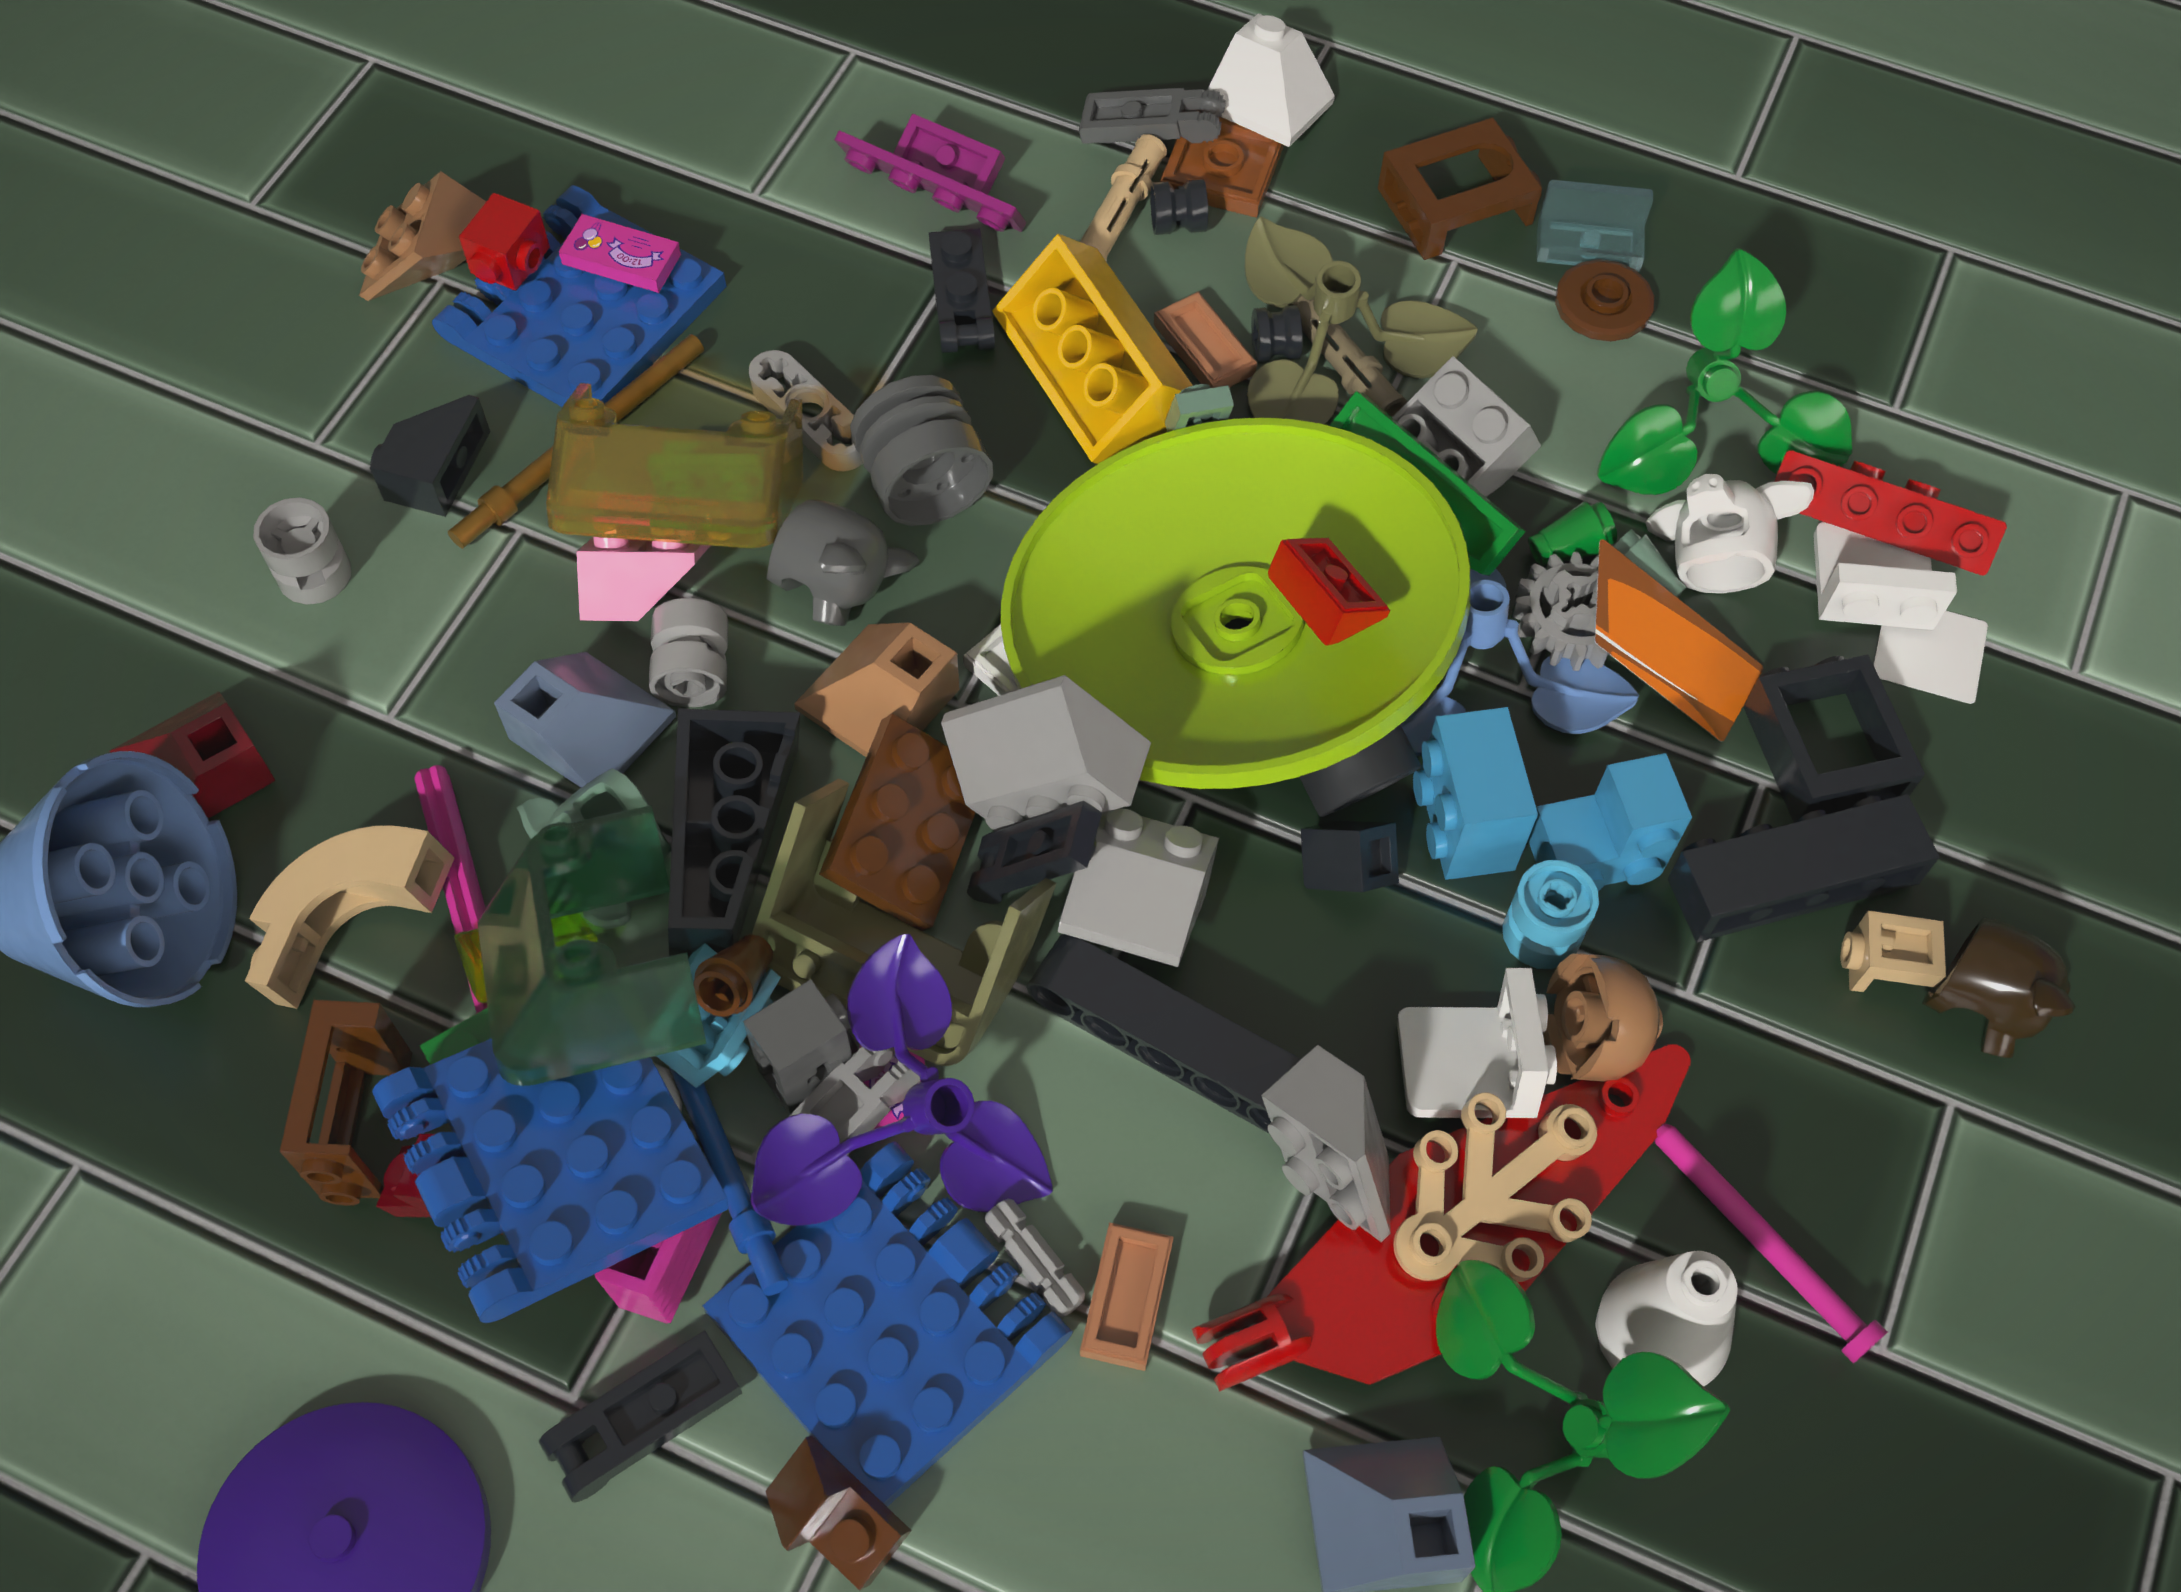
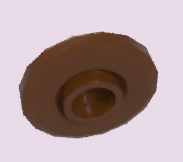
[1555,259,1655,342]

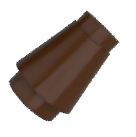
[693,934,773,1017]

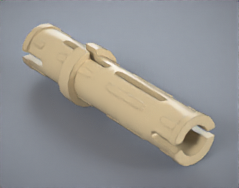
[1080,134,1167,261]

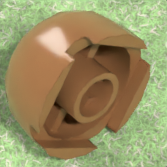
[1543,954,1663,1081]

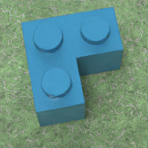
[1528,753,1692,891]

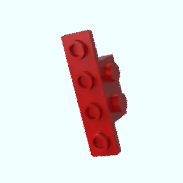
[1774,450,2007,576]

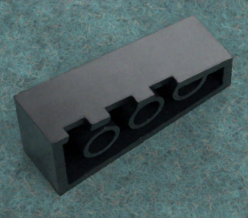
[668,708,801,961]

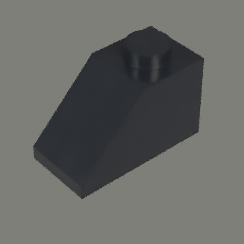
[370,395,491,517]

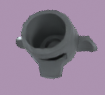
[767,499,919,626]

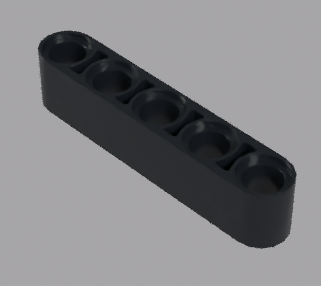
[1026,934,1301,1133]

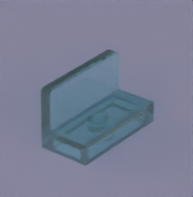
[1537,180,1653,272]

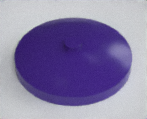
[197,1402,491,1592]

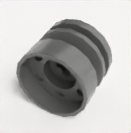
[850,375,993,526]

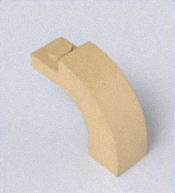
[245,825,454,1009]

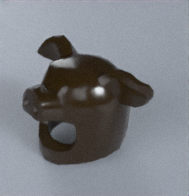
[1922,917,2076,1058]

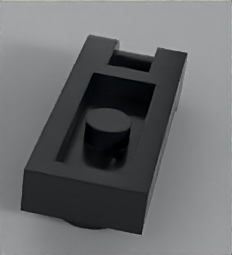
[929,228,995,353]
[967,801,1102,904]
[539,1330,742,1503]

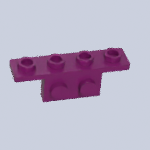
[834,113,1027,232]

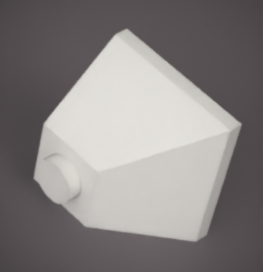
[1207,13,1335,147]

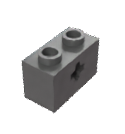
[743,980,858,1115]

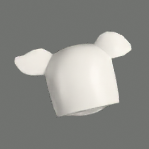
[1646,474,1814,593]

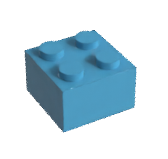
[1413,707,1538,880]

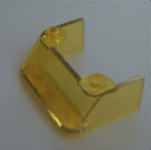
[546,383,803,548]

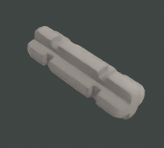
[985,1198,1085,1318]

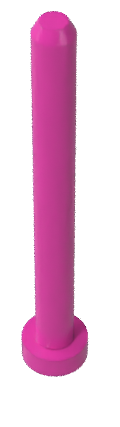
[1655,1123,1888,1364]

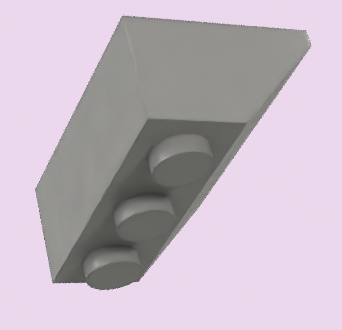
[941,675,1151,831]

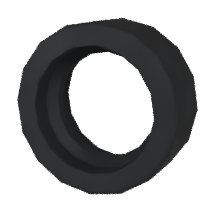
[1299,725,1421,817]

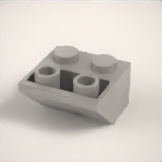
[1261,1045,1391,1242]

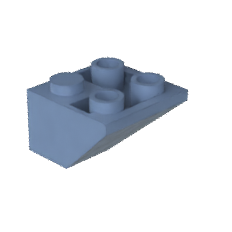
[494,652,676,788]
[1302,1437,1475,1592]

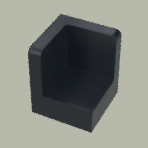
[1301,821,1399,892]

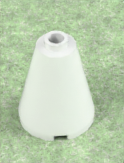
[1595,1251,1738,1386]

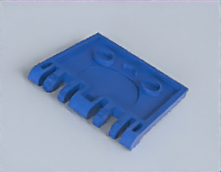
[432,185,727,420]
[372,986,728,1323]
[702,1141,1073,1507]

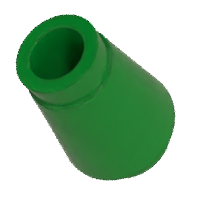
[1528,502,1618,567]

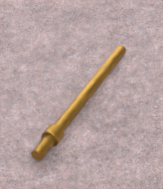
[448,334,704,549]

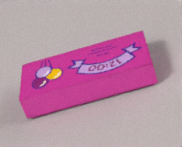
[559,214,681,293]

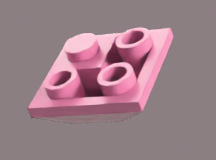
[576,522,712,621]

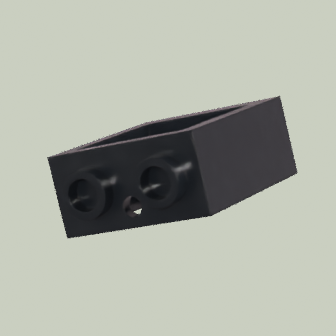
[1743,654,1925,822]

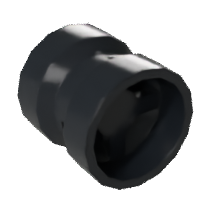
[1150,179,1208,235]

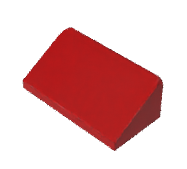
[1268,538,1390,646]

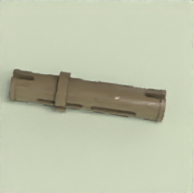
[1292,296,1407,417]

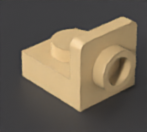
[1840,911,1946,992]

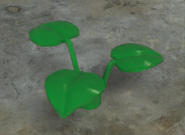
[1597,248,1852,495]
[1436,1260,1730,1592]

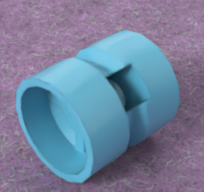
[1502,860,1599,969]

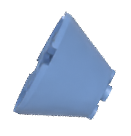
[0,751,237,1007]

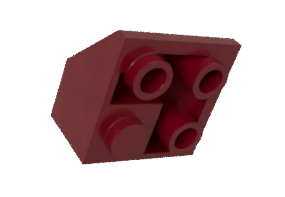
[110,691,276,818]

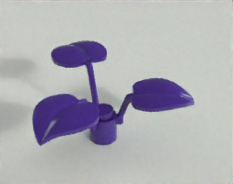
[751,934,1053,1225]

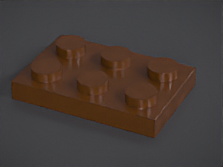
[819,713,975,931]

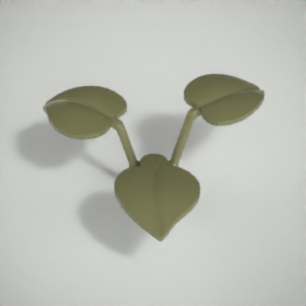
[1245,216,1478,425]

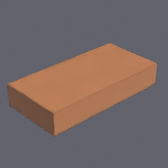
[1154,291,1257,388]
[1080,1222,1174,1371]

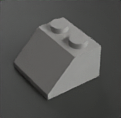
[1058,809,1219,967]

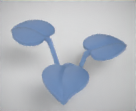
[1400,569,1639,756]

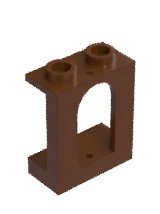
[1378,117,1542,260]
[280,1000,412,1206]

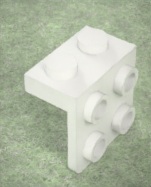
[1813,522,1957,630]
[1397,968,1557,1118]

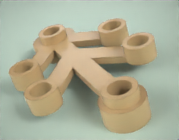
[1394,1093,1597,1282]

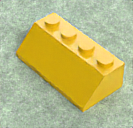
[992,234,1193,464]

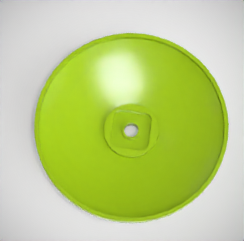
[1001,418,1471,789]

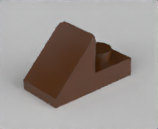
[765,1435,912,1591]

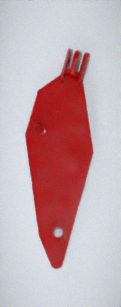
[1192,1044,1691,1392]

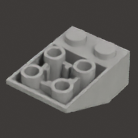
[1392,356,1541,497]

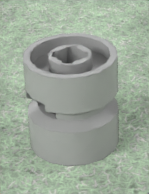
[253,497,351,605]
[649,598,728,708]

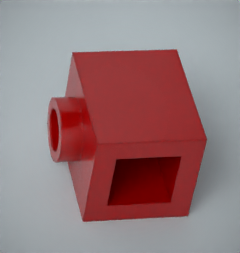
[459,193,550,291]

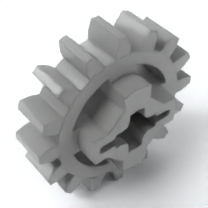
[1512,552,1614,671]

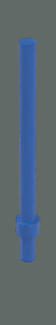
[630,962,789,1296]

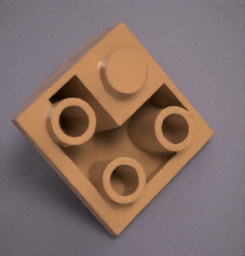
[359,171,486,301]
[794,622,960,757]

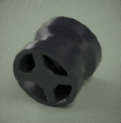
[1251,305,1303,362]

